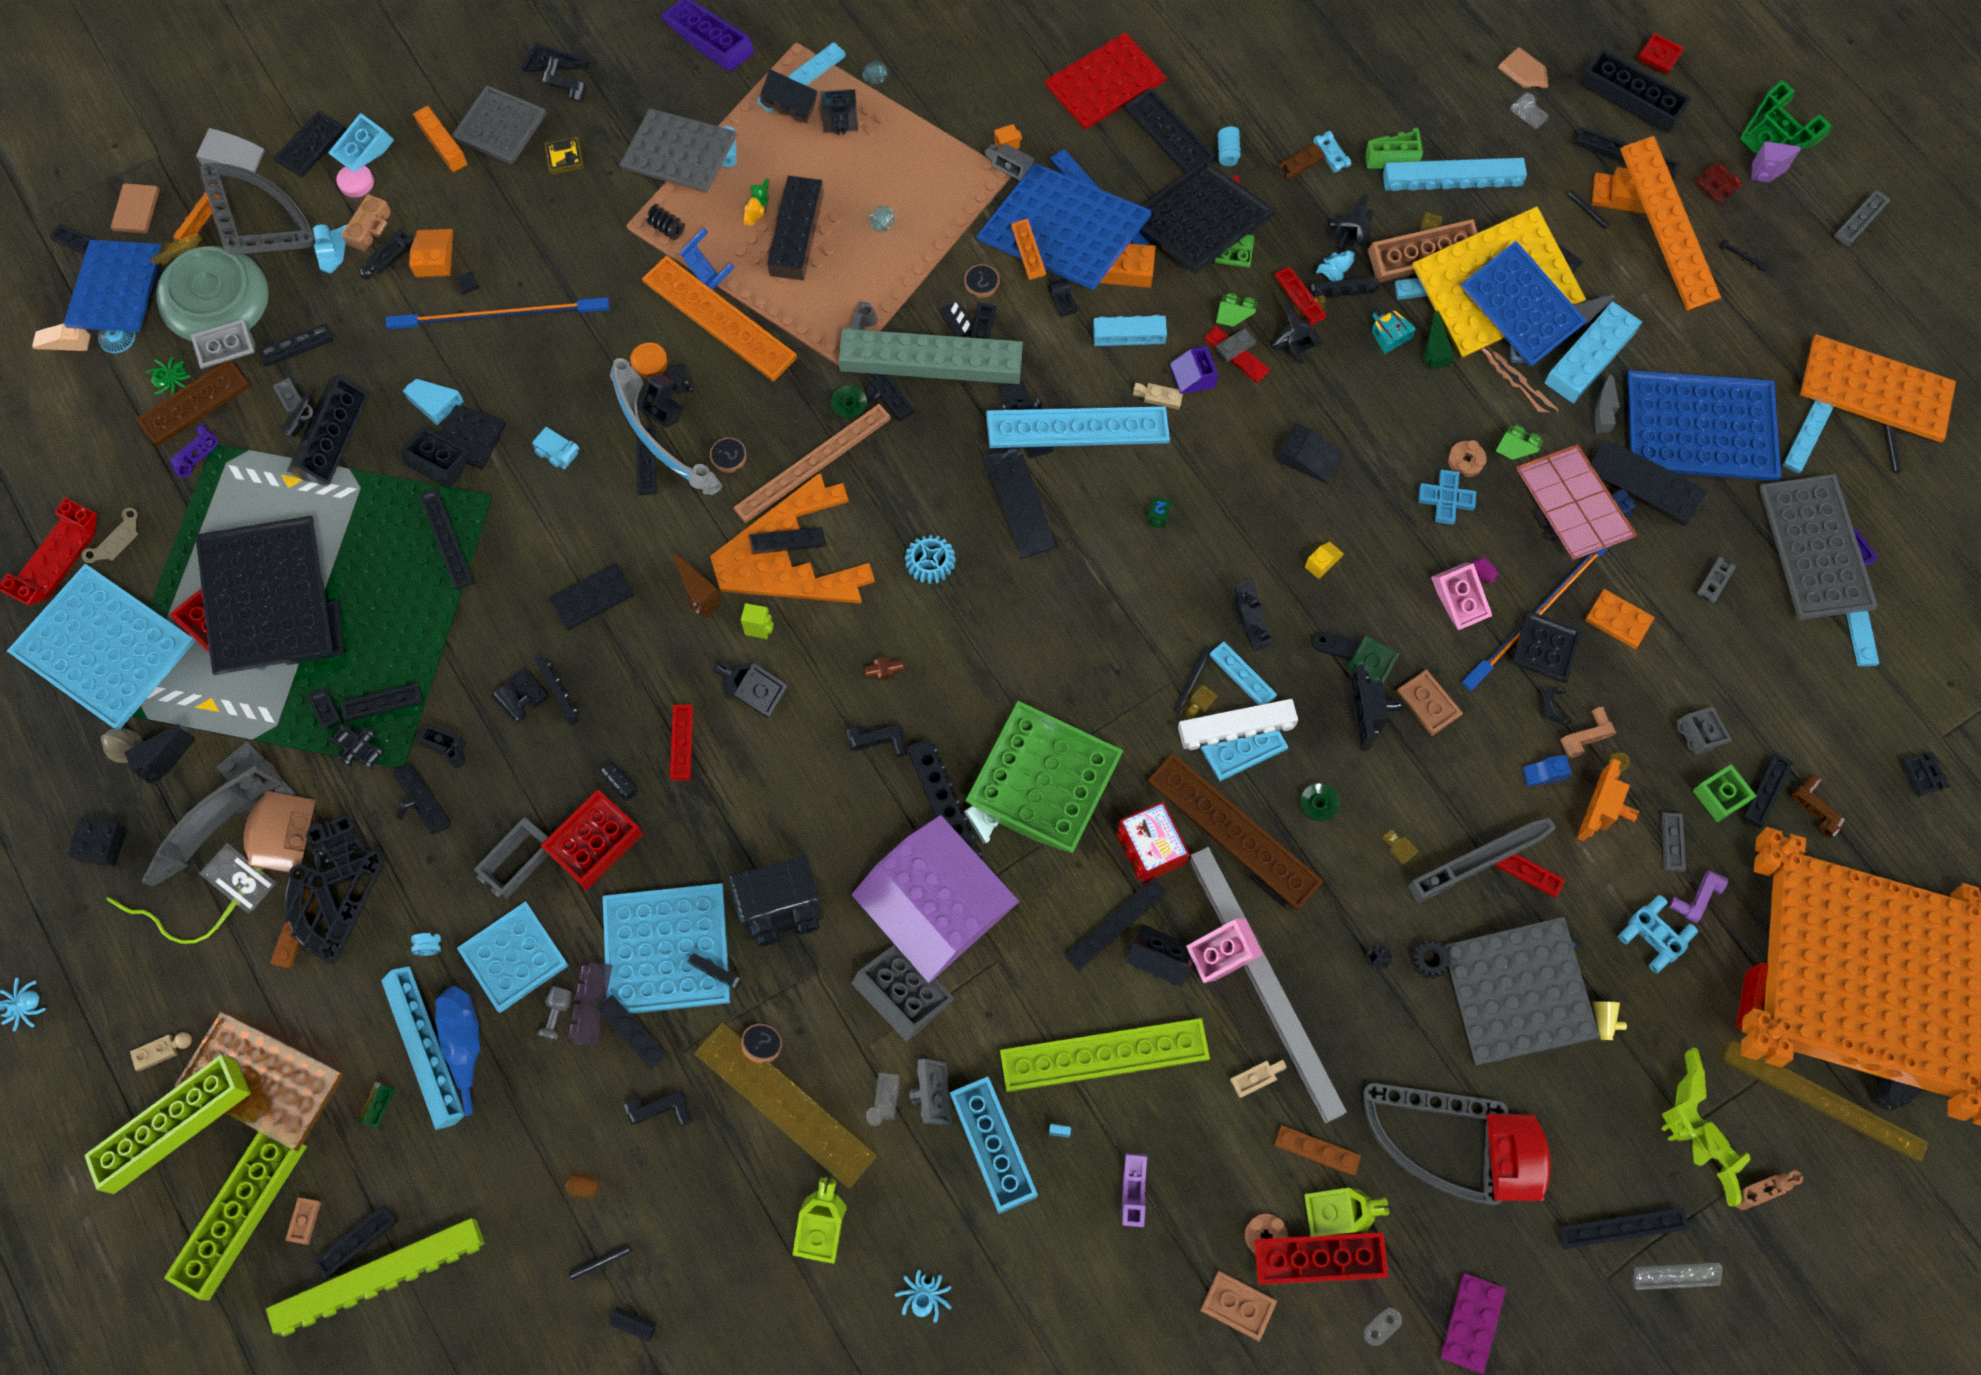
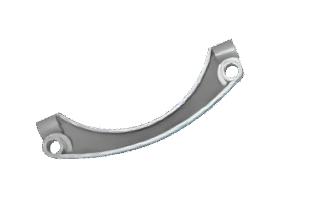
[610,358,722,495]

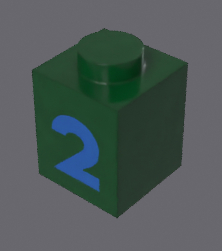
[1147,497,1172,529]

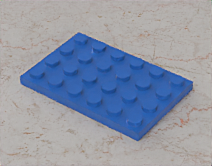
[64,240,163,332]
[1460,241,1587,367]

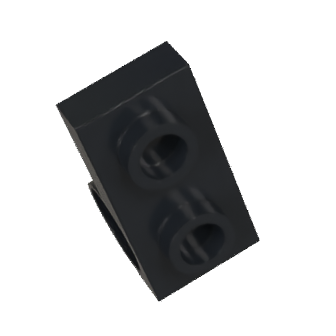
[1047,278,1078,317]

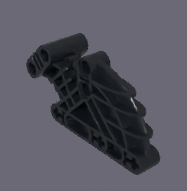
[284,816,384,964]

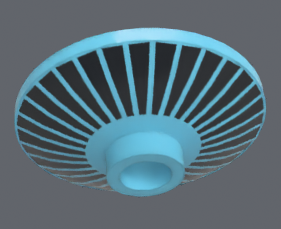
[98,330,135,353]

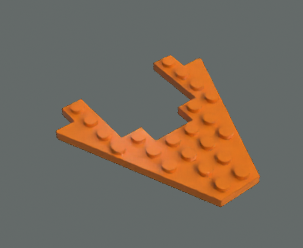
[710,473,875,603]

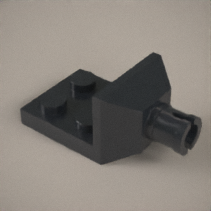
[821,89,858,135]
[712,659,788,718]

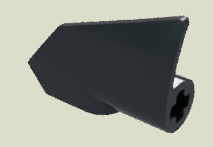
[281,387,314,437]

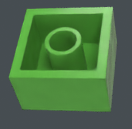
[1693,764,1756,823]

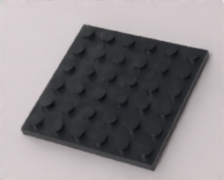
[1139,160,1275,274]

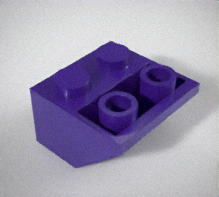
[1170,347,1219,394]

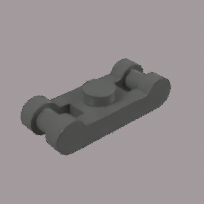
[1696,556,1736,603]

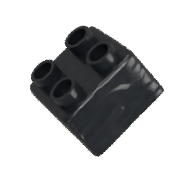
[729,855,824,947]

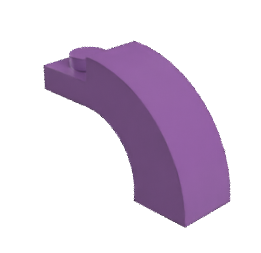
[1122,1153,1147,1227]

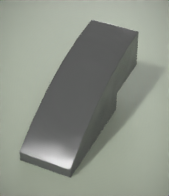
[1595,375,1620,433]

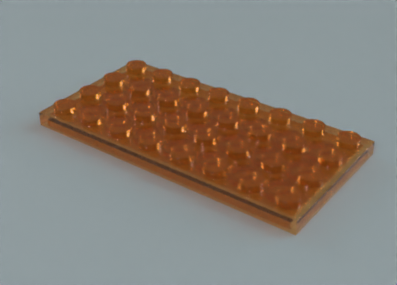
[174,1012,344,1152]

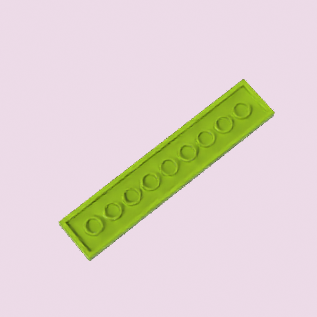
[1000,1018,1210,1092]

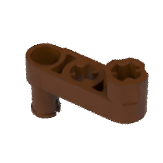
[1792,775,1845,839]

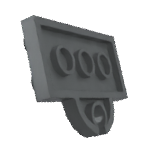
[216,742,297,814]

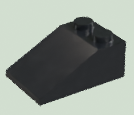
[1277,422,1342,484]
[124,724,196,784]

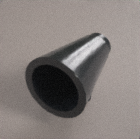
[491,683,532,722]

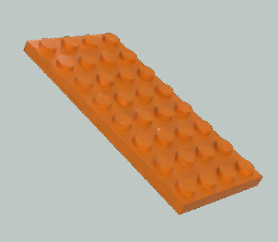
[1800,334,1956,443]

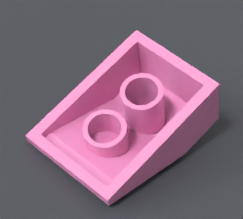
[1431,563,1492,630]

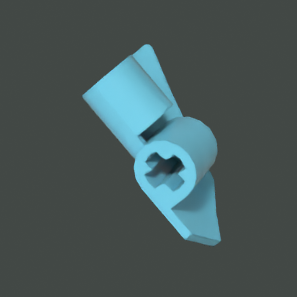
[313,225,347,274]

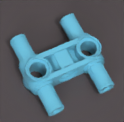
[1618,895,1698,973]

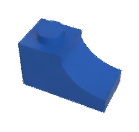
[1522,755,1571,787]

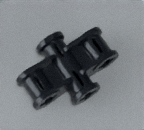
[328,723,385,770]

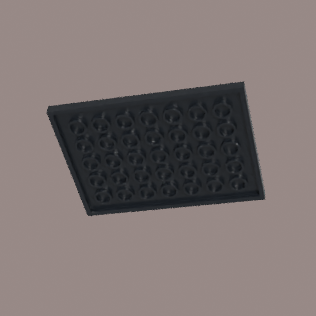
[195,515,334,676]

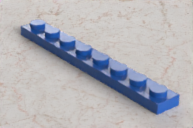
[1050,149,1149,245]

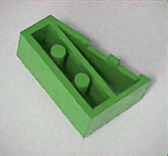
[1365,128,1423,169]

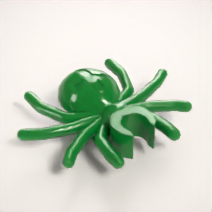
[145,356,191,395]

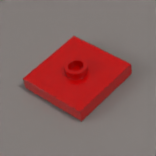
[1637,33,1684,75]

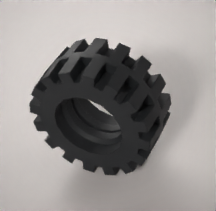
[1412,940,1451,979]

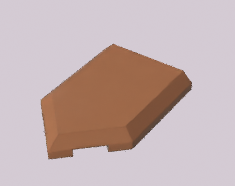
[1498,47,1548,88]

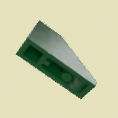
[1423,311,1454,370]

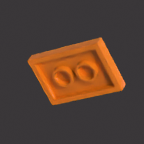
[1585,589,1655,649]

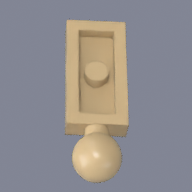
[130,1032,192,1071]

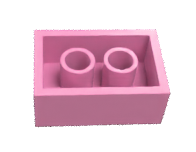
[1186,918,1263,983]

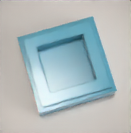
[1049,1124,1071,1138]

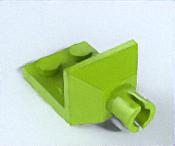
[793,1177,847,1264]
[1305,1188,1389,1236]

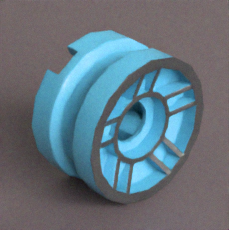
[411,933,441,956]

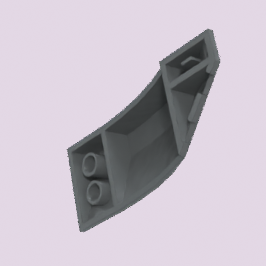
[142,760,282,887]

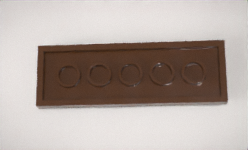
[135,360,251,447]

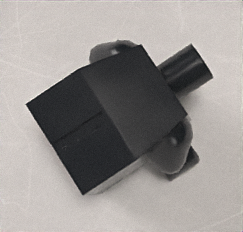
[667,364,694,396]

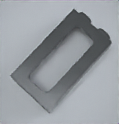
[474,817,549,899]

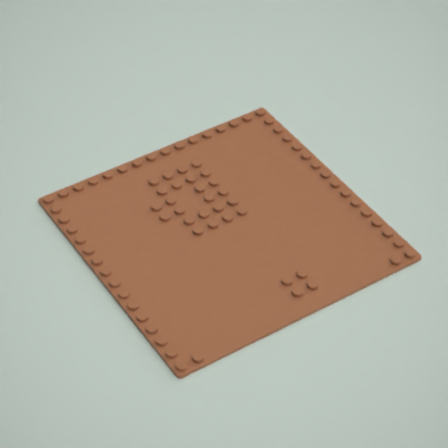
[627,43,1012,366]

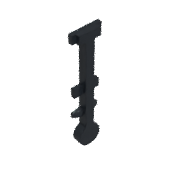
[1720,239,1769,271]

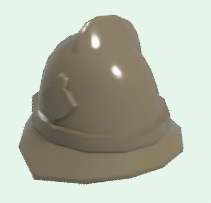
[101,729,144,763]

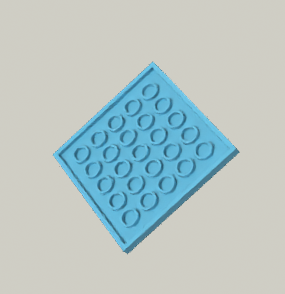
[603,884,730,1014]

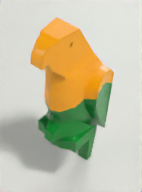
[743,178,770,226]

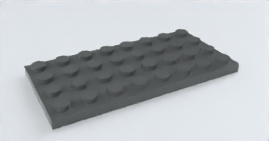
[1759,474,1878,620]

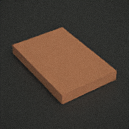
[111,184,160,233]
[1396,669,1463,736]
[1200,1271,1277,1341]

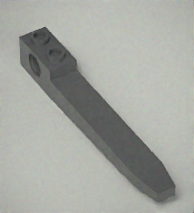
[1408,818,1556,904]

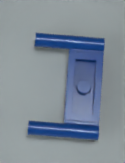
[680,228,735,290]

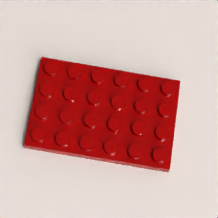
[1045,32,1166,130]

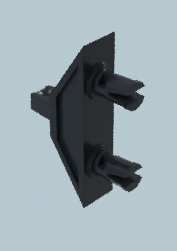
[1233,578,1272,651]

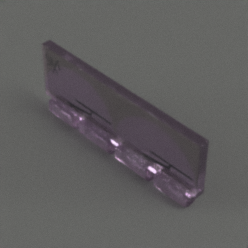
[567,963,613,1047]

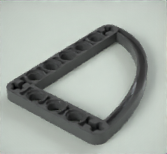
[200,163,314,255]
[1363,1083,1508,1206]

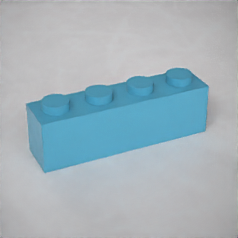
[1093,315,1167,346]

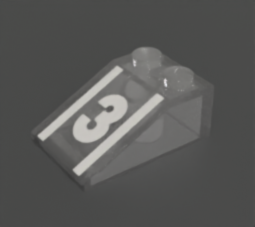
[199,843,277,914]

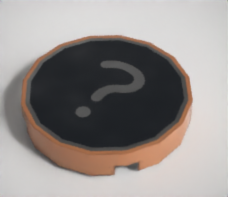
[964,264,999,298]
[710,438,747,473]
[741,1024,782,1063]

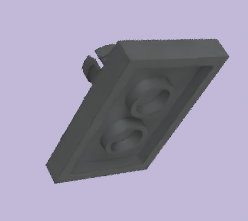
[909,1059,952,1126]

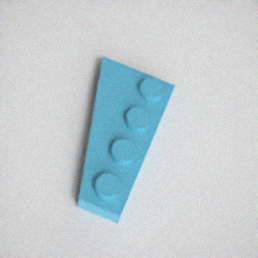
[1201,731,1288,782]

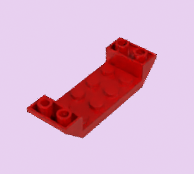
[0,498,97,606]

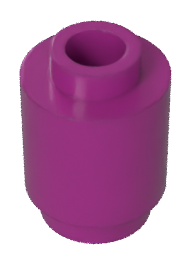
[1473,557,1500,585]

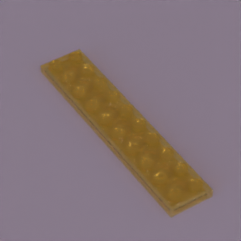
[695,1023,877,1190]

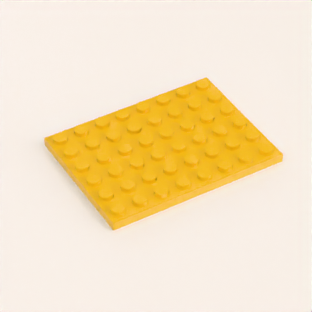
[1412,207,1586,359]

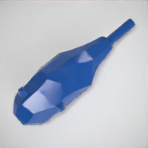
[435,986,480,1116]

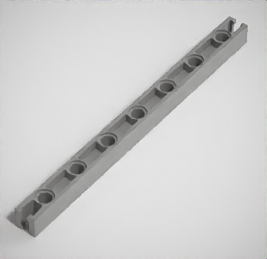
[1189,847,1347,1124]

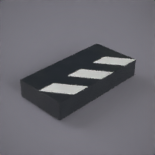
[940,302,973,337]

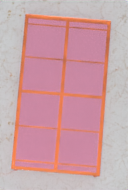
[1516,444,1637,560]

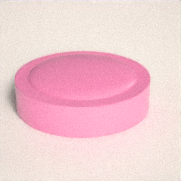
[337,166,374,198]

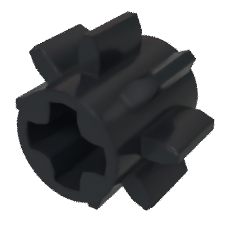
[1366,944,1392,970]

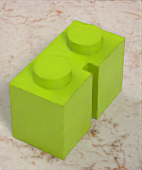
[741,603,774,639]

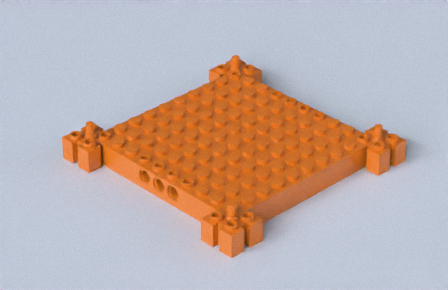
[1740,827,1981,1126]

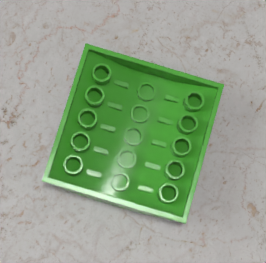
[966,701,1123,853]

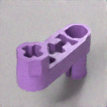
[1669,870,1728,923]

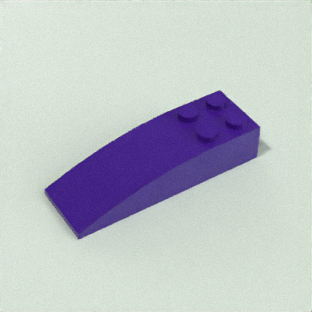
[661,0,754,72]

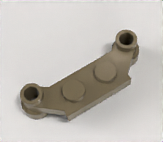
[81,507,138,563]

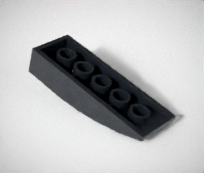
[1590,440,1708,526]
[984,447,1056,559]

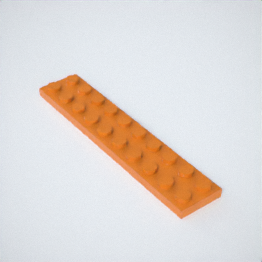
[1620,136,1721,311]
[642,255,797,382]

